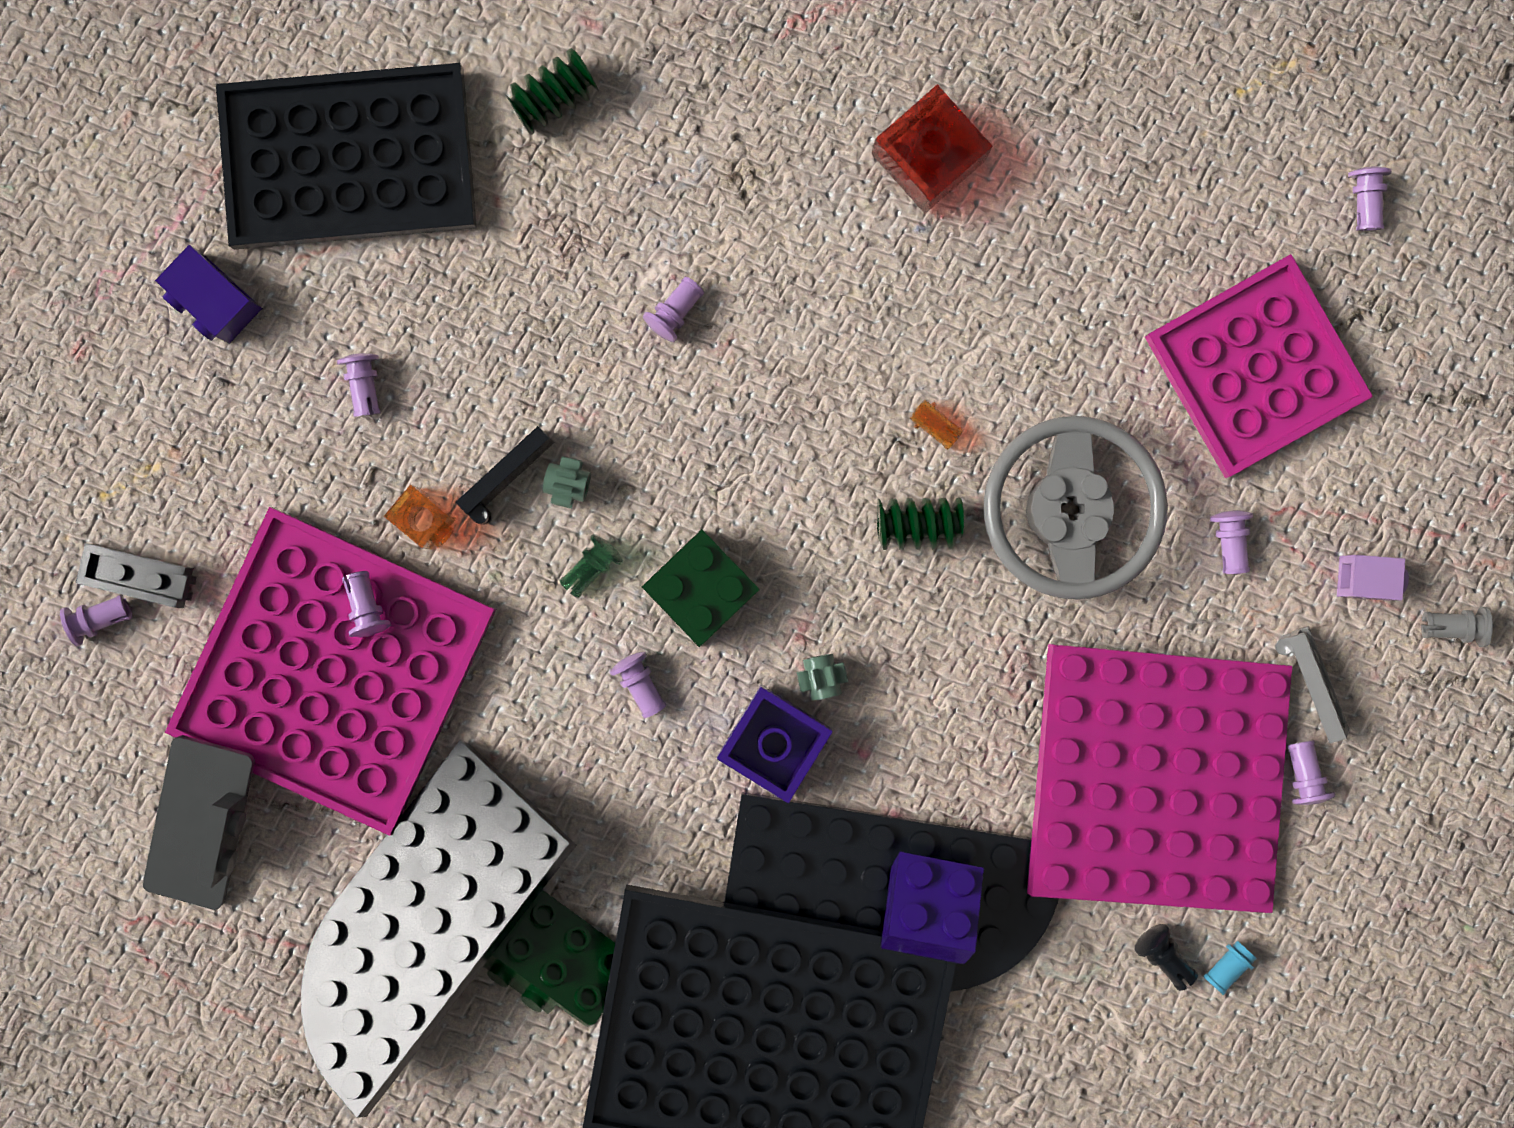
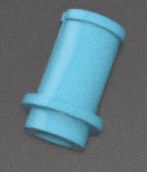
[1203,941,1257,995]

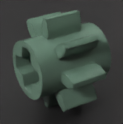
[543,456,591,509]
[796,653,849,701]

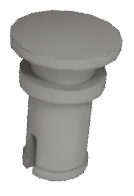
[1421,607,1493,647]

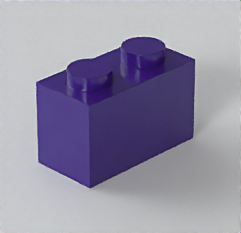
[155,245,263,344]

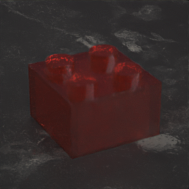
[871,84,993,214]

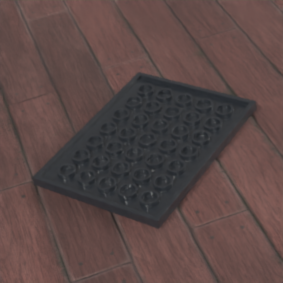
[583,884,956,1128]

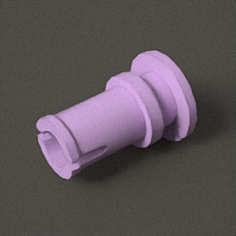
[1348,166,1391,231]
[643,277,704,342]
[337,353,381,417]
[1210,510,1253,574]
[342,571,391,637]
[60,595,132,646]
[609,652,666,718]
[1287,740,1335,805]

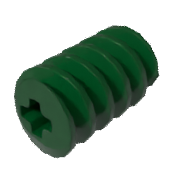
[506,48,599,135]
[877,498,964,550]

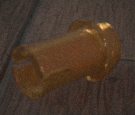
[909,400,964,450]

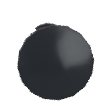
[1134,924,1198,991]

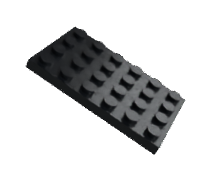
[216,63,477,250]

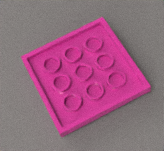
[1145,254,1373,478]

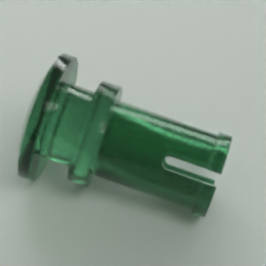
[559,534,623,598]

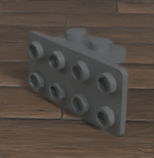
[143,735,255,910]

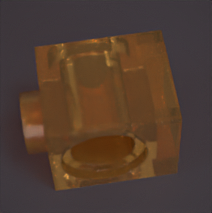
[384,484,457,550]

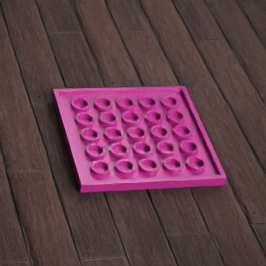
[165,507,497,836]
[1027,644,1292,913]

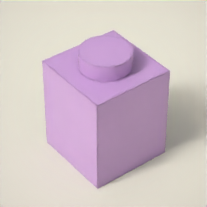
[1337,555,1409,601]

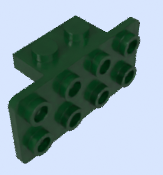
[483,890,615,1027]

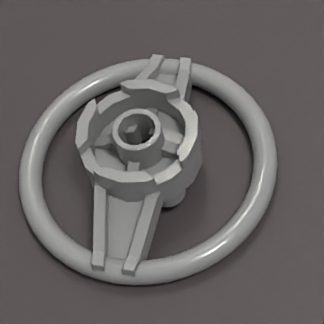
[984,416,1168,600]

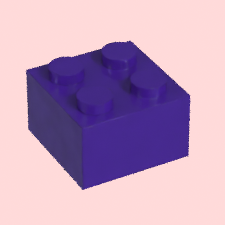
[716,684,833,803]
[881,852,984,964]

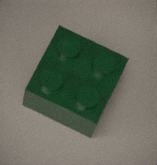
[642,529,760,647]

